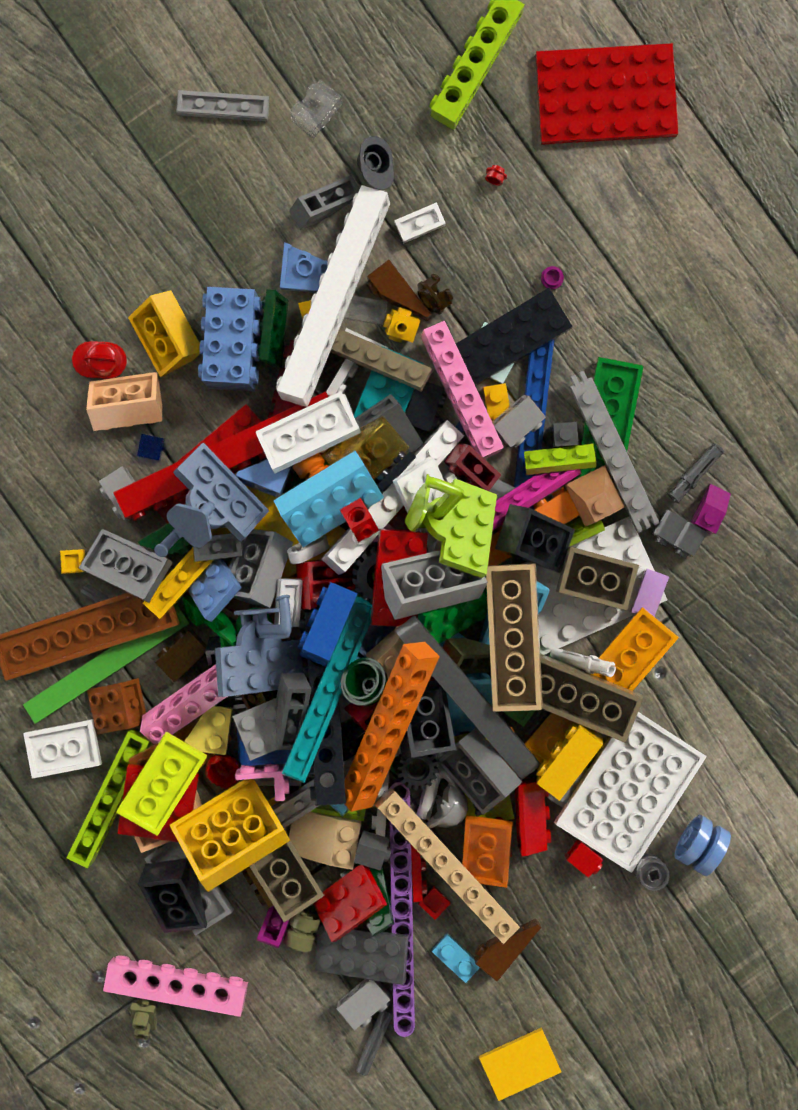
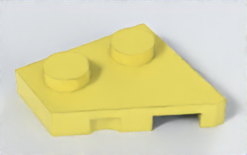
[184,706,233,755]

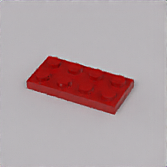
[371,529,428,627]

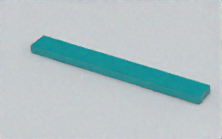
[281,596,372,783]

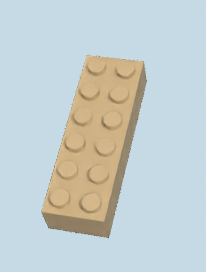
[486,563,543,712]

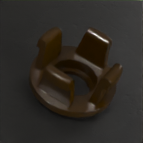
[417,274,454,315]

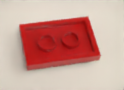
[313,865,387,942]

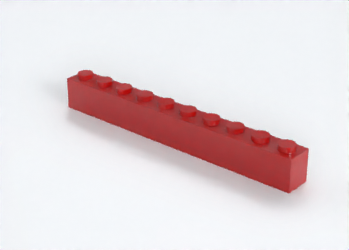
[113,391,328,521]

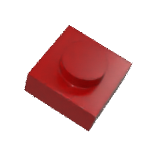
[418,886,451,920]

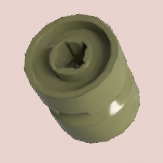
[283,910,321,952]

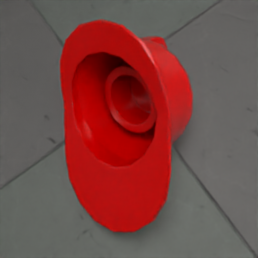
[72,341,127,379]

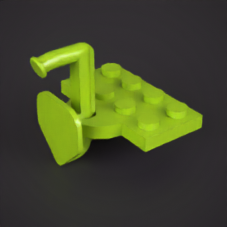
[405,474,497,578]

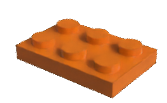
[462,815,513,888]

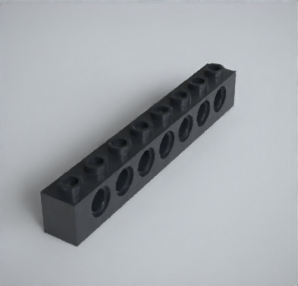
[300,612,346,806]

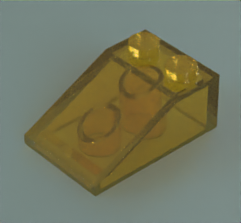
[321,416,410,480]

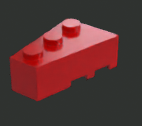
[296,560,372,610]

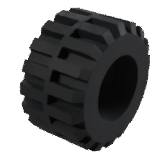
[352,542,378,604]

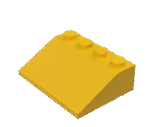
[170,779,291,892]

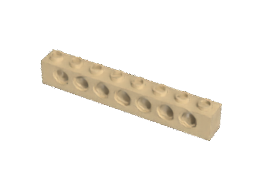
[374,787,520,944]

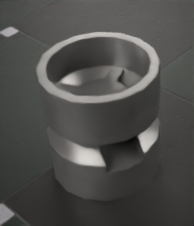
[634,854,670,891]

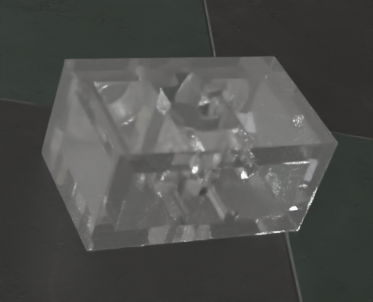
[291,79,342,139]

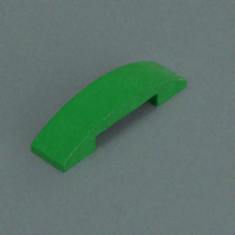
[183,595,237,647]

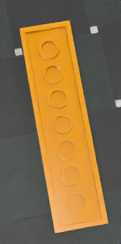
[524,607,679,763]

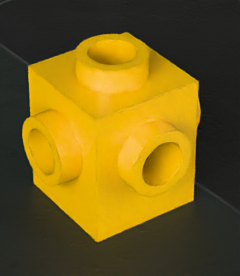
[383,307,420,343]

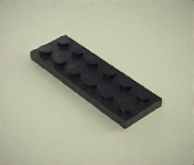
[430,288,573,386]

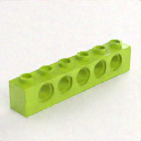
[429,0,525,130]
[67,728,152,868]

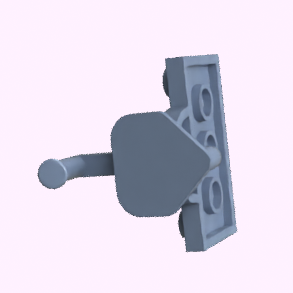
[154,443,269,557]
[215,595,303,697]

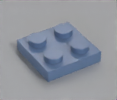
[188,559,242,622]

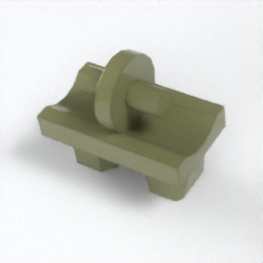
[130,998,157,1040]

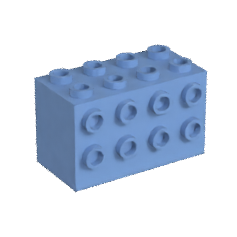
[198,287,263,392]

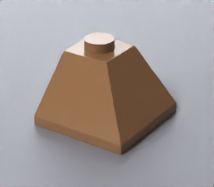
[565,466,626,526]

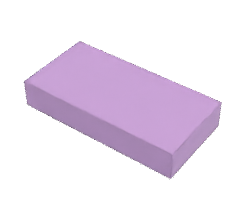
[630,569,669,617]

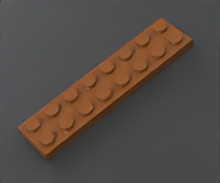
[0,593,180,681]

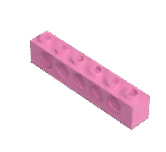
[421,321,504,459]
[140,664,228,745]
[103,956,248,1017]

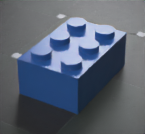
[298,582,358,667]

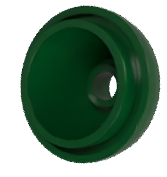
[341,658,388,706]

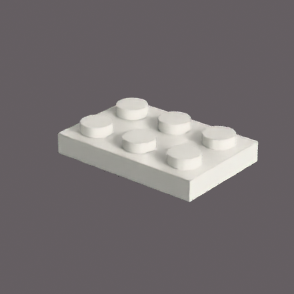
[23,719,102,778]

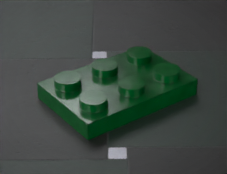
[257,289,289,368]

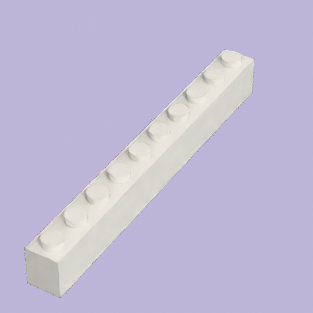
[276,185,390,407]

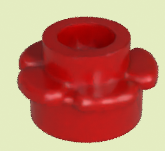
[485,165,507,186]

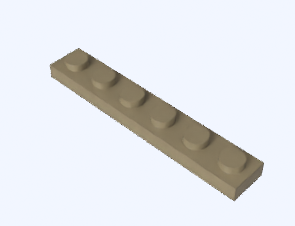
[297,326,432,392]

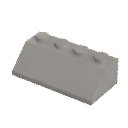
[381,550,488,620]

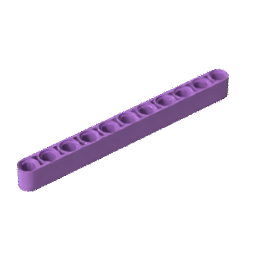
[390,779,415,1037]

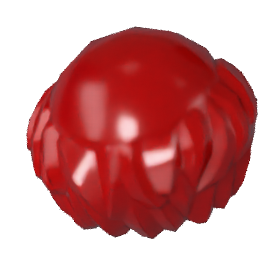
[205,754,240,789]

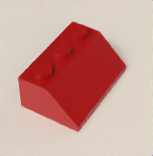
[515,777,551,856]

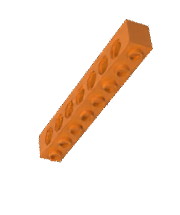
[344,642,440,812]

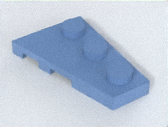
[280,242,328,293]

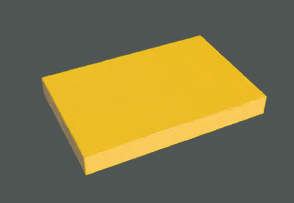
[479,1027,561,1101]

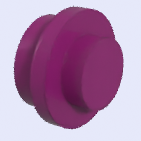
[541,266,564,290]

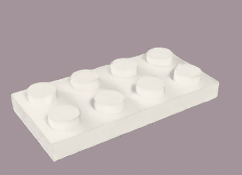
[256,391,361,473]
[392,457,445,553]

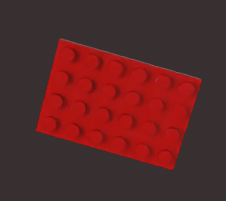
[535,43,678,145]

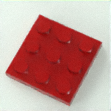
[117,764,199,842]

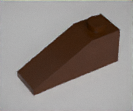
[367,260,431,321]
[474,919,541,981]

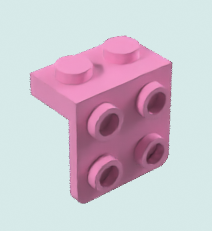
[235,764,289,801]

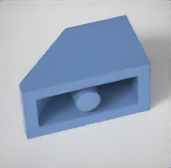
[236,460,291,498]

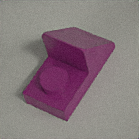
[256,905,290,948]

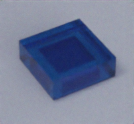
[137,434,165,461]

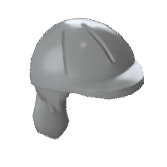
[426,764,468,829]

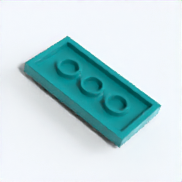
[354,346,424,440]

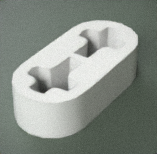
[287,535,329,564]

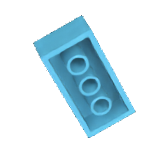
[273,450,384,547]

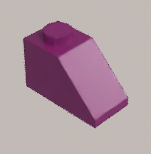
[690,484,731,535]

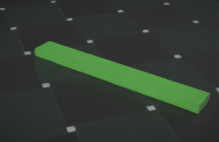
[23,604,190,724]

